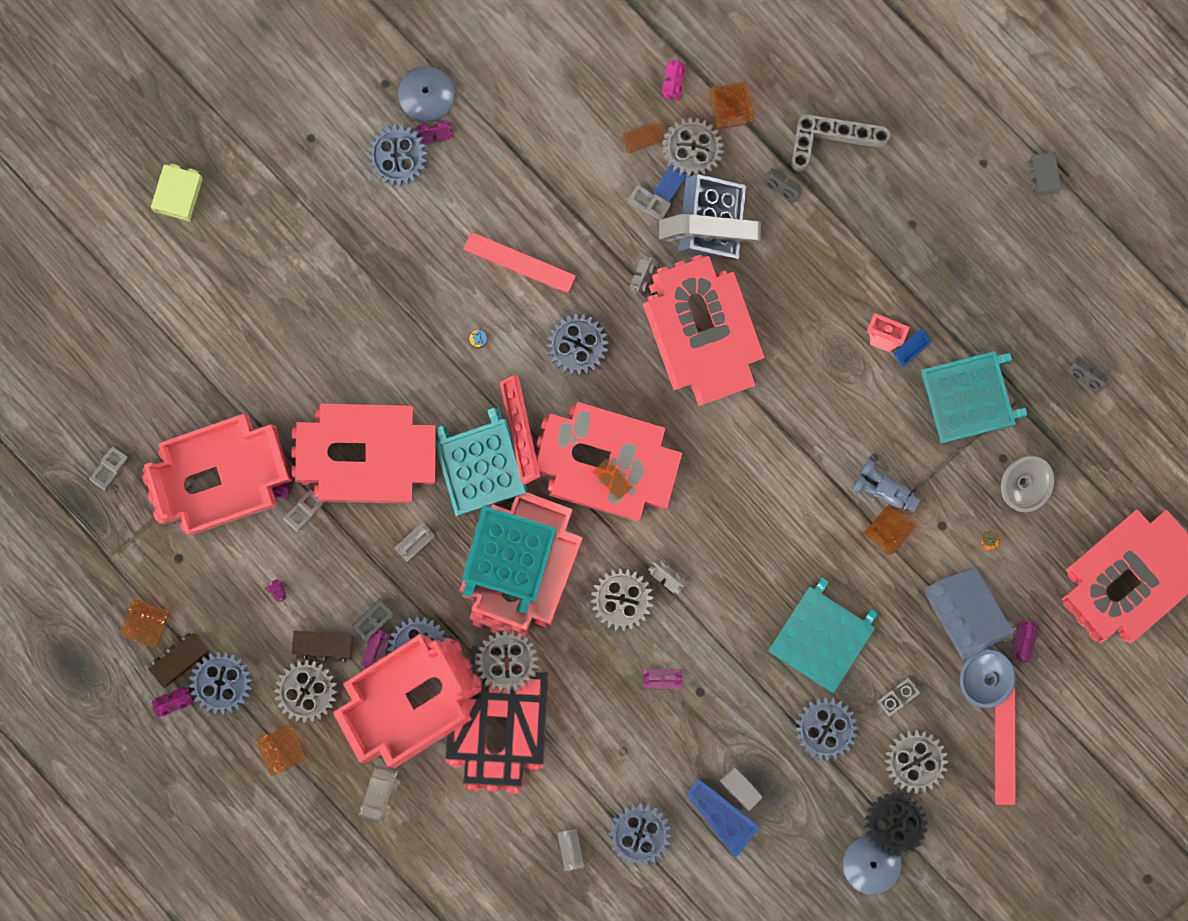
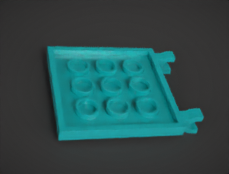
[921,351,1027,444]
[435,408,528,516]
[461,506,557,614]
[768,578,878,693]

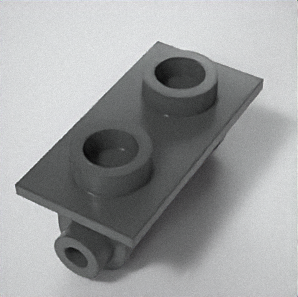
[762,168,803,203]
[1067,358,1108,393]

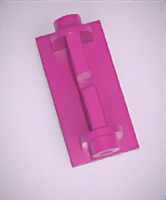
[662,59,686,101]

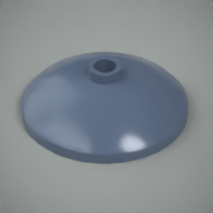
[398,66,455,122]
[960,650,1016,708]
[843,835,902,894]

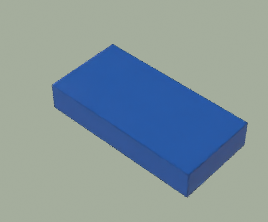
[653,165,686,202]
[893,328,931,367]

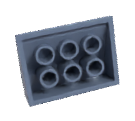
[678,174,746,260]
[925,567,1014,660]

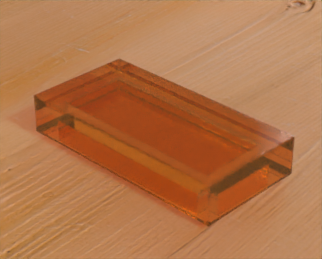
[622,122,664,153]
[592,459,633,500]

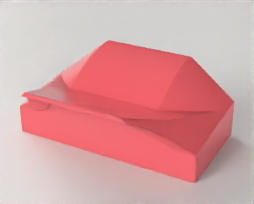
[867,313,910,352]

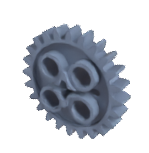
[367,124,429,186]
[547,314,608,376]
[387,617,449,651]
[189,652,253,715]
[795,697,858,761]
[608,803,671,867]

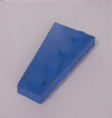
[686,779,760,858]

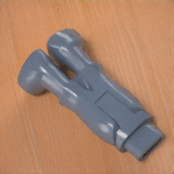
[852,459,921,512]

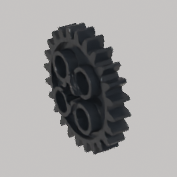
[864,792,928,856]

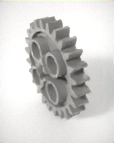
[662,117,723,177]
[591,568,653,632]
[475,630,538,694]
[274,660,338,723]
[884,730,948,794]

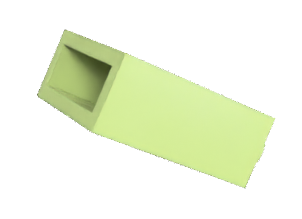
[151,164,203,221]

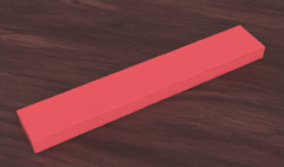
[464,232,576,294]
[500,374,540,484]
[995,688,1015,805]

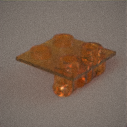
[863,505,916,555]
[120,598,170,648]
[255,725,306,776]

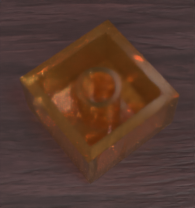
[709,81,754,130]

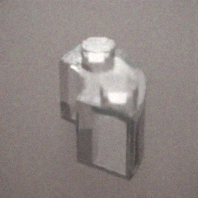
[359,765,399,824]

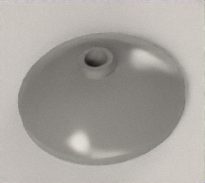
[1001,455,1054,512]

